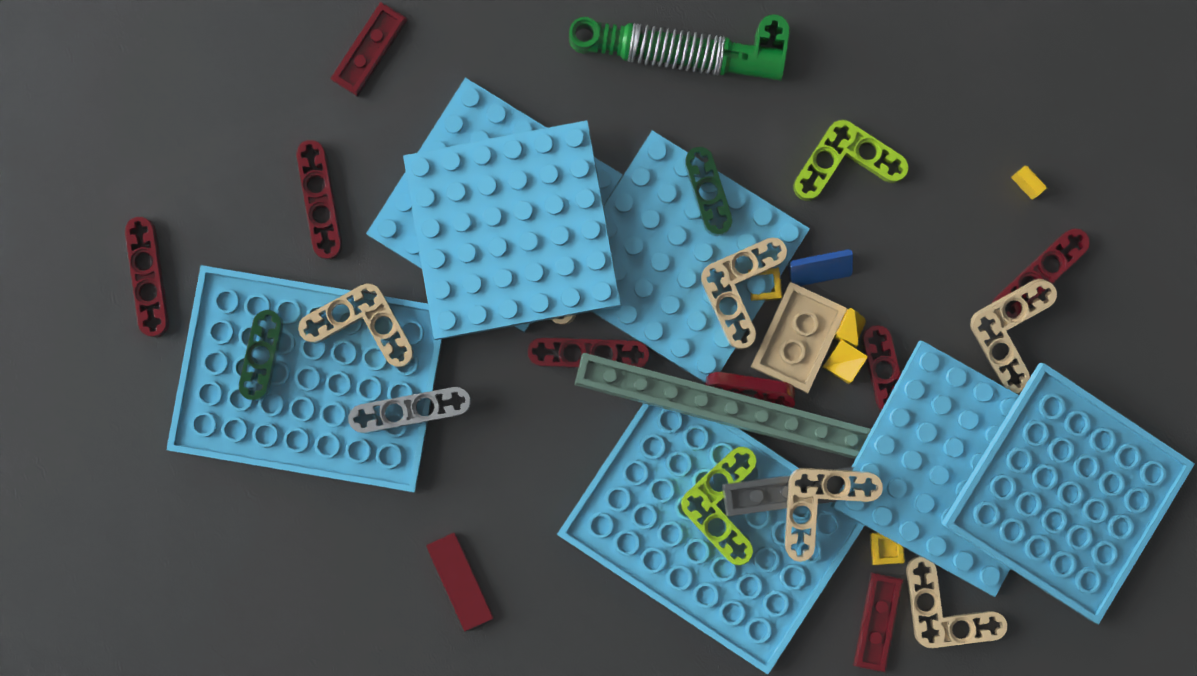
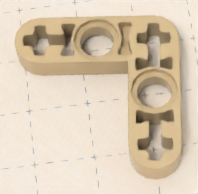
[701,237,787,349]
[970,279,1057,393]
[298,283,414,367]
[785,468,883,562]
[906,556,1008,648]

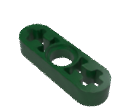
[685,147,732,236]
[239,310,283,401]

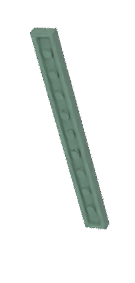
[575,353,871,459]

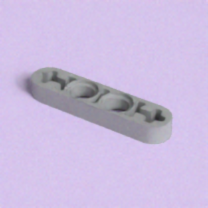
[348,387,471,433]

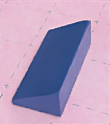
[788,249,853,286]

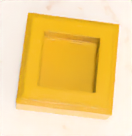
[1011,166,1046,200]
[870,533,905,565]

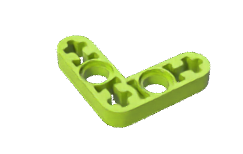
[794,120,908,201]
[681,447,756,565]

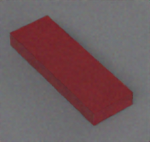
[330,2,407,97]
[426,532,494,632]
[853,573,903,673]

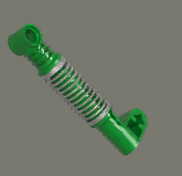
[569,14,789,81]

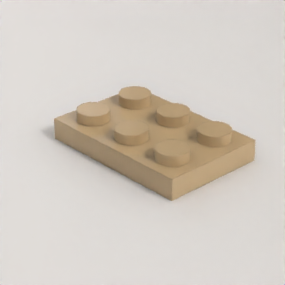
[751,282,847,393]

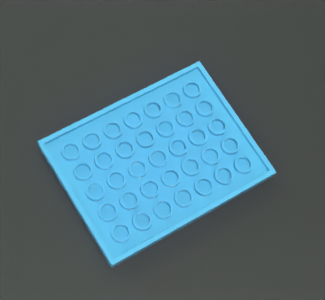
[166,265,442,492]
[557,403,865,674]

